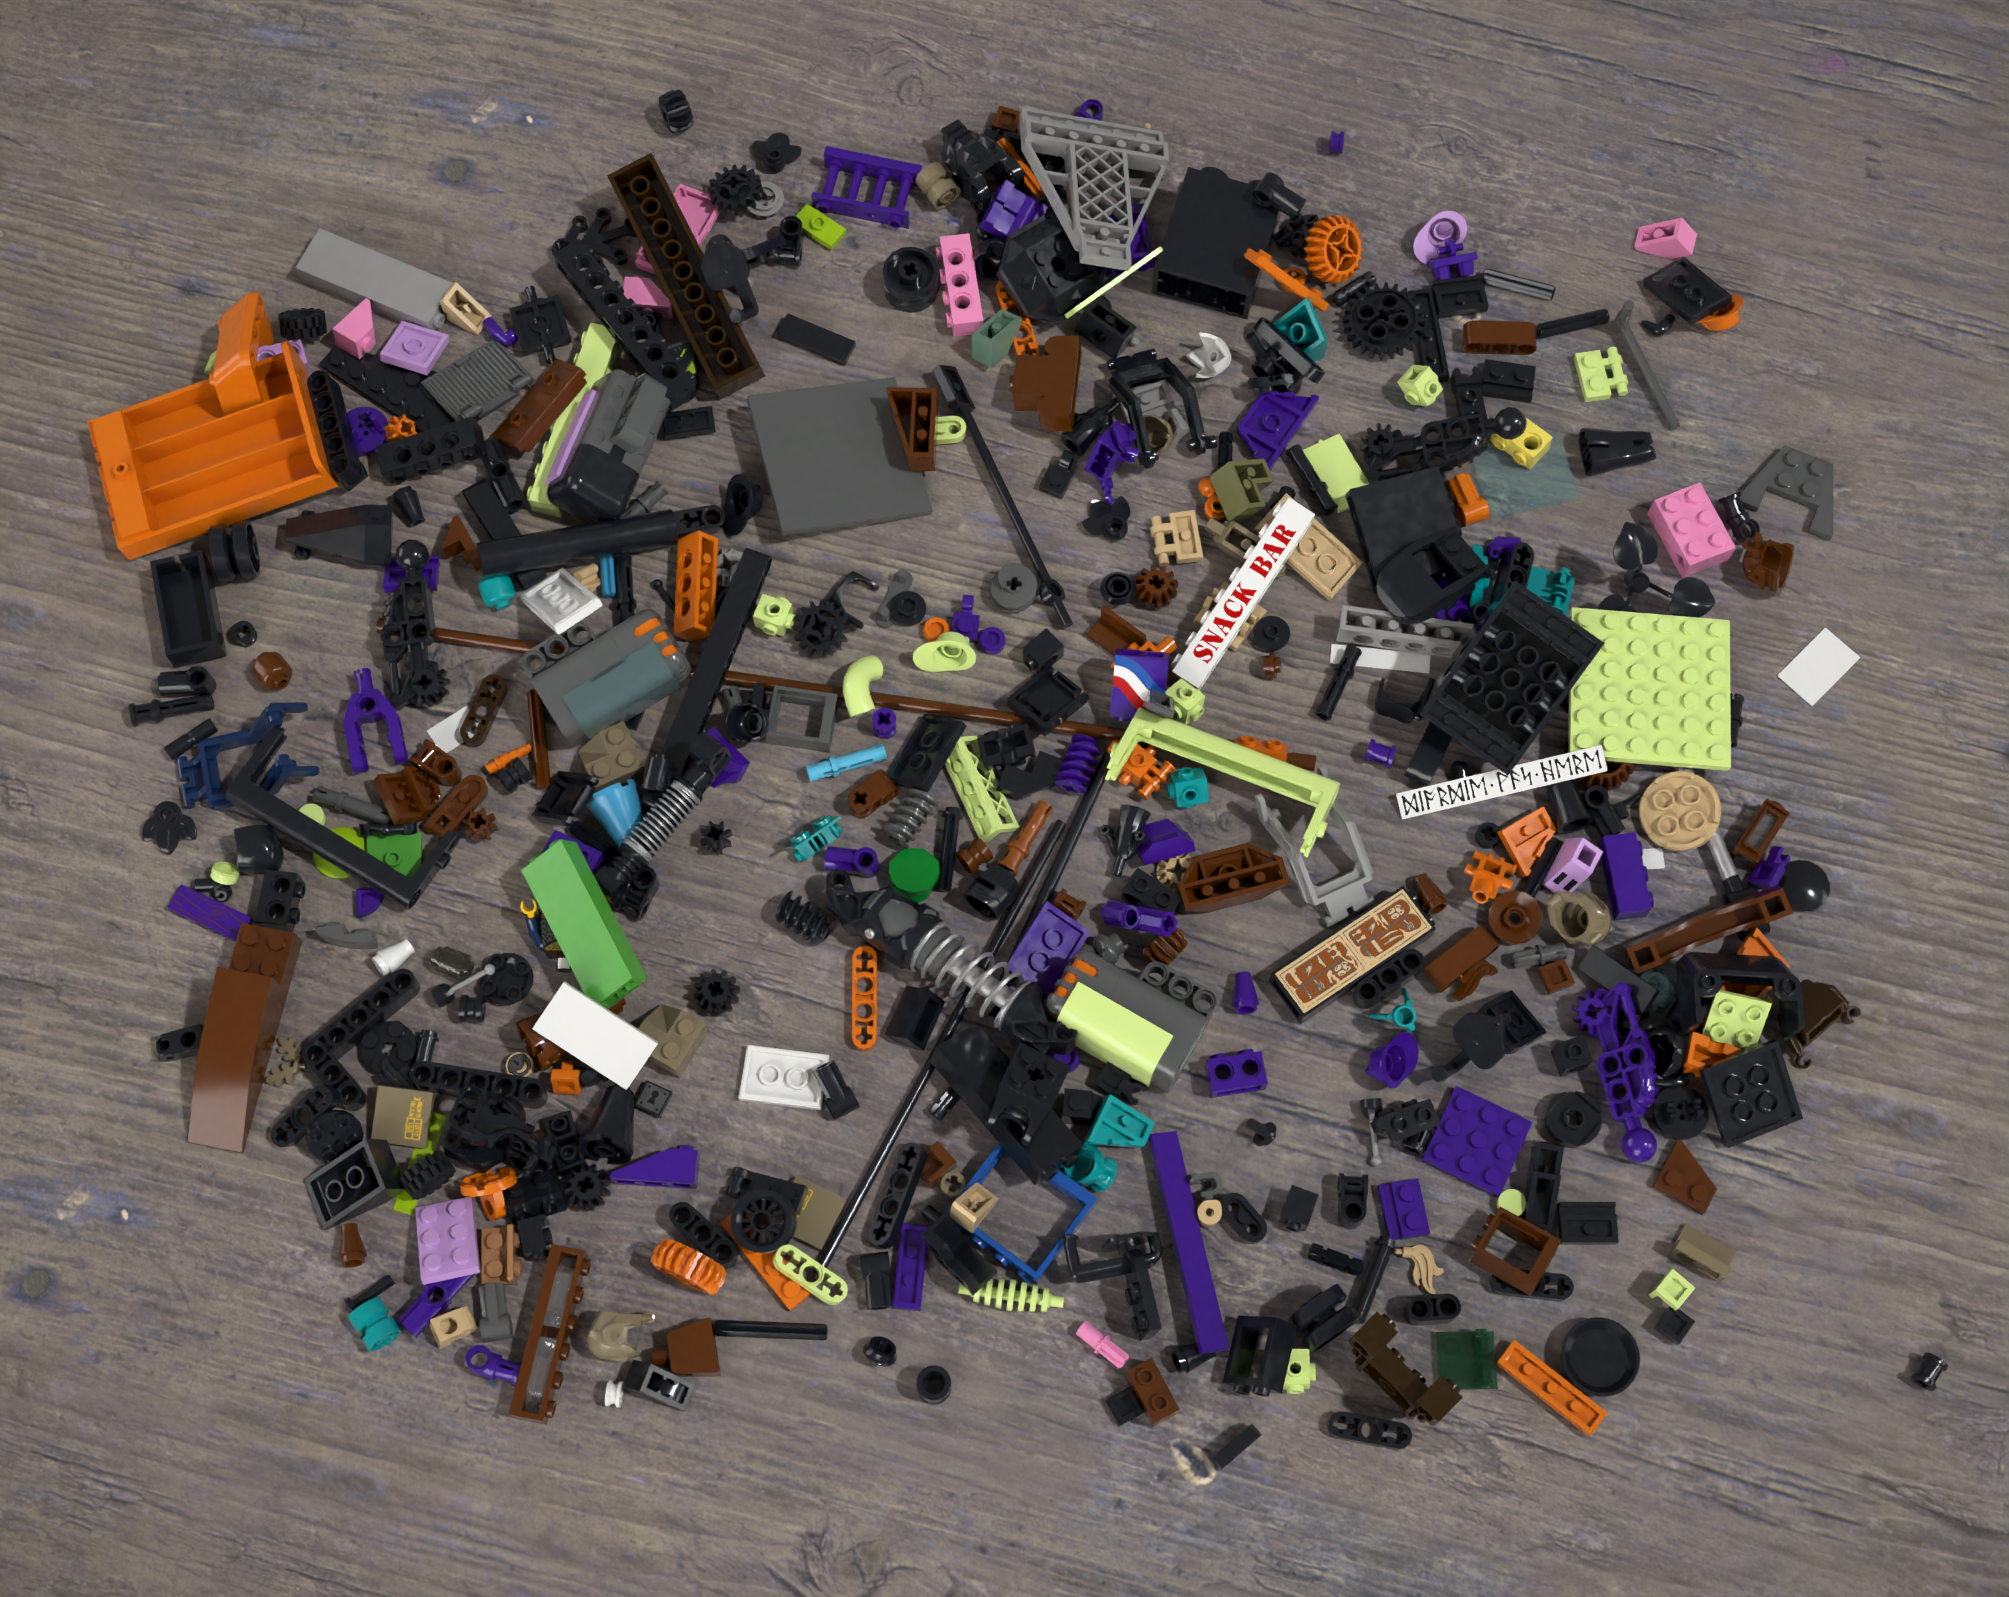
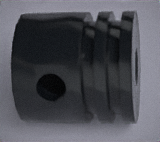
[917,1365,951,1405]

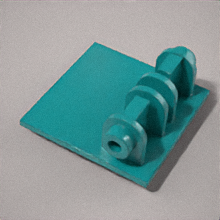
[1527,566,1575,616]
[786,815,843,862]

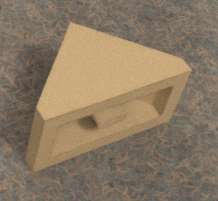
[440,282,492,335]
[950,1182,999,1233]

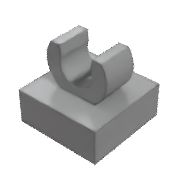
[1163,408,1190,444]

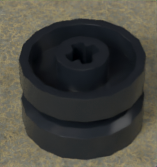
[883,247,939,313]
[209,520,260,582]
[1287,1284,1362,1353]

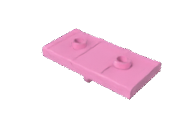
[635,184,723,275]

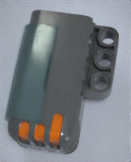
[522,609,691,747]

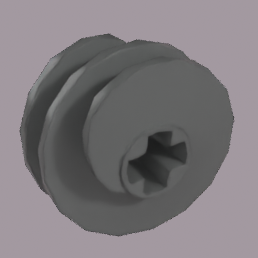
[990,563,1037,613]

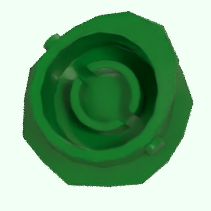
[888,848,940,903]

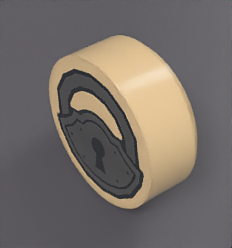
[506,1052,535,1077]

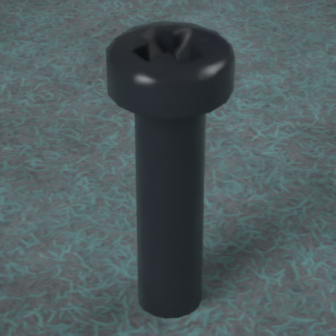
[344,1275,395,1312]

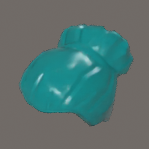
[1064,1143,1118,1193]

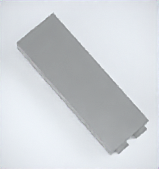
[295,228,453,331]

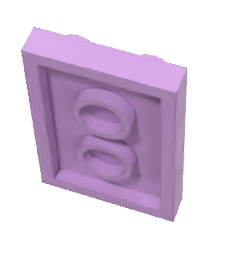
[415,1197,480,1285]

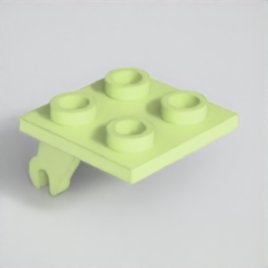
[1701,990,1773,1049]

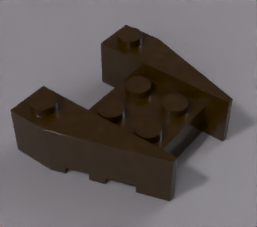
[1349,1311,1463,1426]

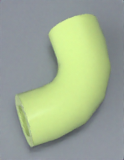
[843,655,883,717]

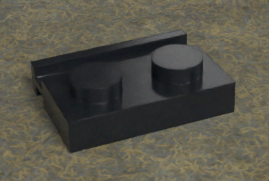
[1431,275,1489,317]
[1481,359,1536,403]
[1557,1202,1619,1245]

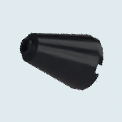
[577,1083,634,1165]

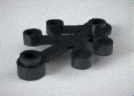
[551,208,637,266]

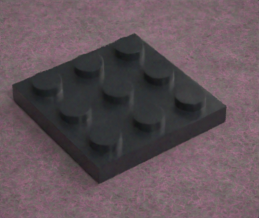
[1699,1039,1803,1148]

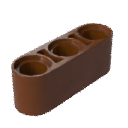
[1463,320,1537,355]
[1422,925,1500,993]

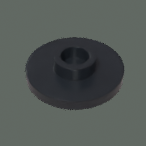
[890,591,926,626]
[1253,616,1290,651]

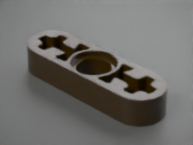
[460,674,507,747]

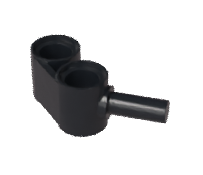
[1246,332,1305,393]

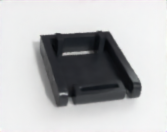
[1007,665,1089,736]
[531,771,599,827]

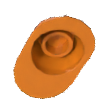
[1698,294,1744,331]

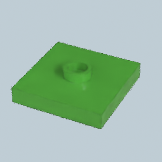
[367,832,423,888]

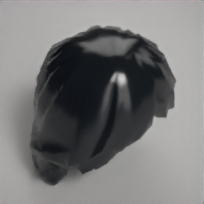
[1635,1025,1686,1078]

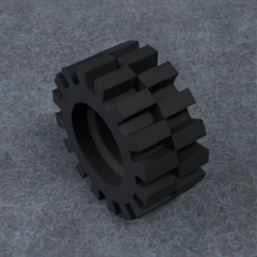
[278,308,327,339]
[400,1150,456,1200]

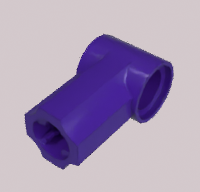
[824,846,880,878]

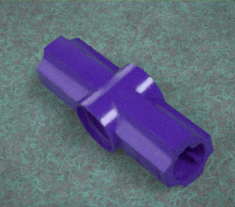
[1101,901,1177,936]
[397,1274,475,1338]

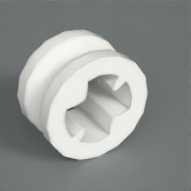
[605,1380,624,1408]

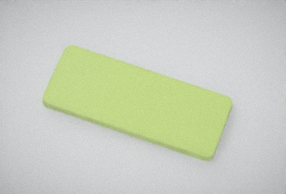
[1065,246,1163,319]

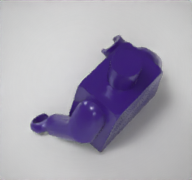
[1084,421,1139,505]

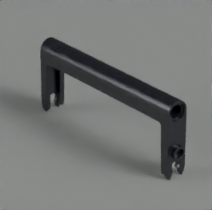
[225,723,461,910]

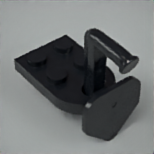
[701,234,786,324]
[1432,990,1547,1083]
[1062,1232,1162,1341]

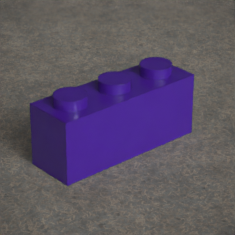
[1598,832,1654,921]

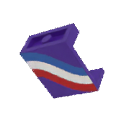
[1110,648,1169,721]

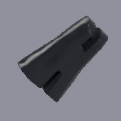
[1578,428,1656,477]

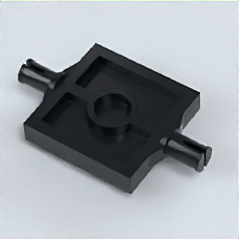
[509,286,572,364]

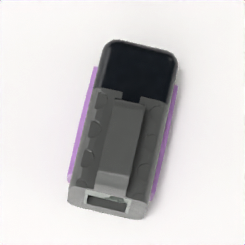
[545,369,671,524]

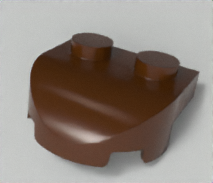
[374,766,441,825]

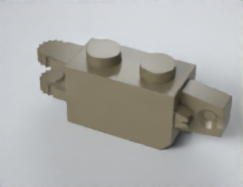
[1205,518,1287,578]

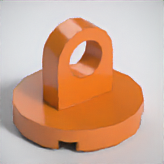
[459,1167,517,1221]

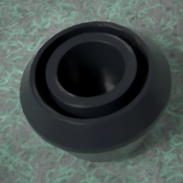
[1100,572,1136,606]

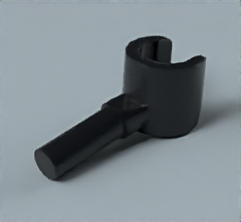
[1613,793,1642,820]

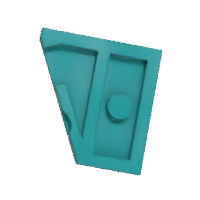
[1084,1094,1155,1148]

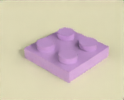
[380,321,449,376]

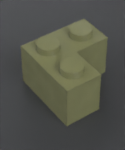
[1209,458,1274,522]

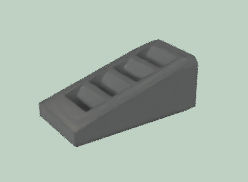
[1142,688,1175,718]

